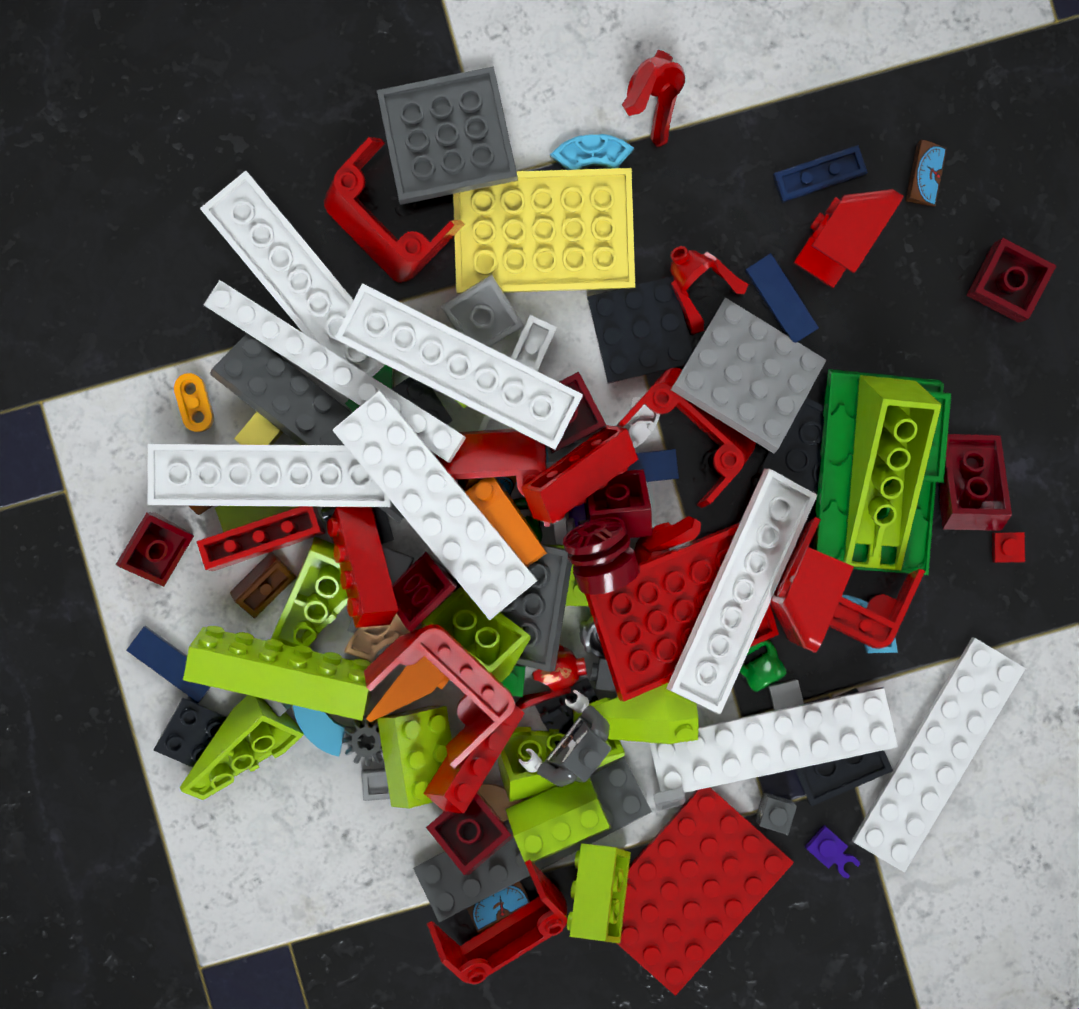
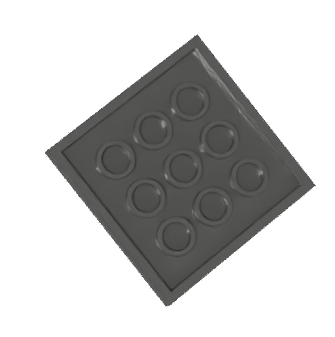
[377,66,518,205]
[453,544,572,672]

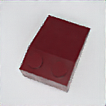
[940,434,1012,531]
[392,552,458,632]

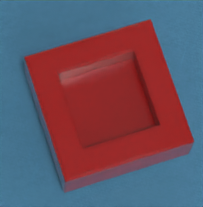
[992,532,1025,563]

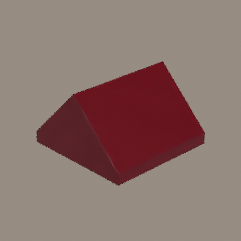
[116,512,194,587]

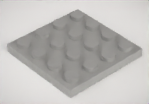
[671,298,826,453]

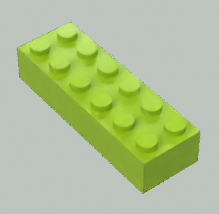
[183,626,373,721]

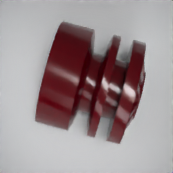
[563,517,640,595]

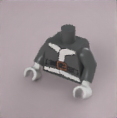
[519,690,611,787]

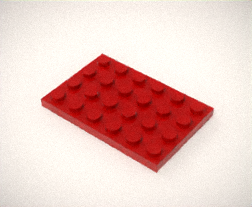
[585,522,779,702]
[617,787,794,996]

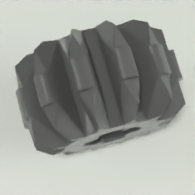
[342,714,383,766]

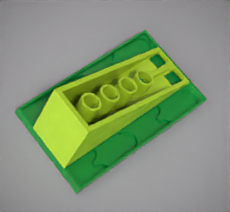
[813,369,944,575]

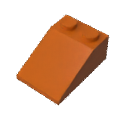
[465,477,547,567]
[366,656,449,722]

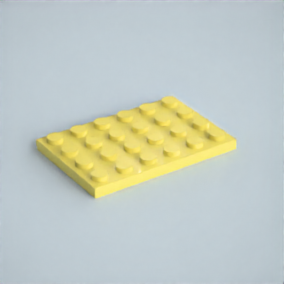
[453,168,635,294]

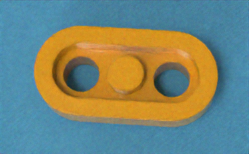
[174,373,214,432]

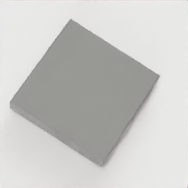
[441,274,524,347]

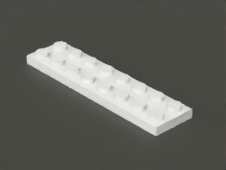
[200,171,385,377]
[334,283,583,450]
[333,390,538,620]
[148,444,392,507]
[666,469,817,714]
[852,637,1026,873]
[650,687,898,793]

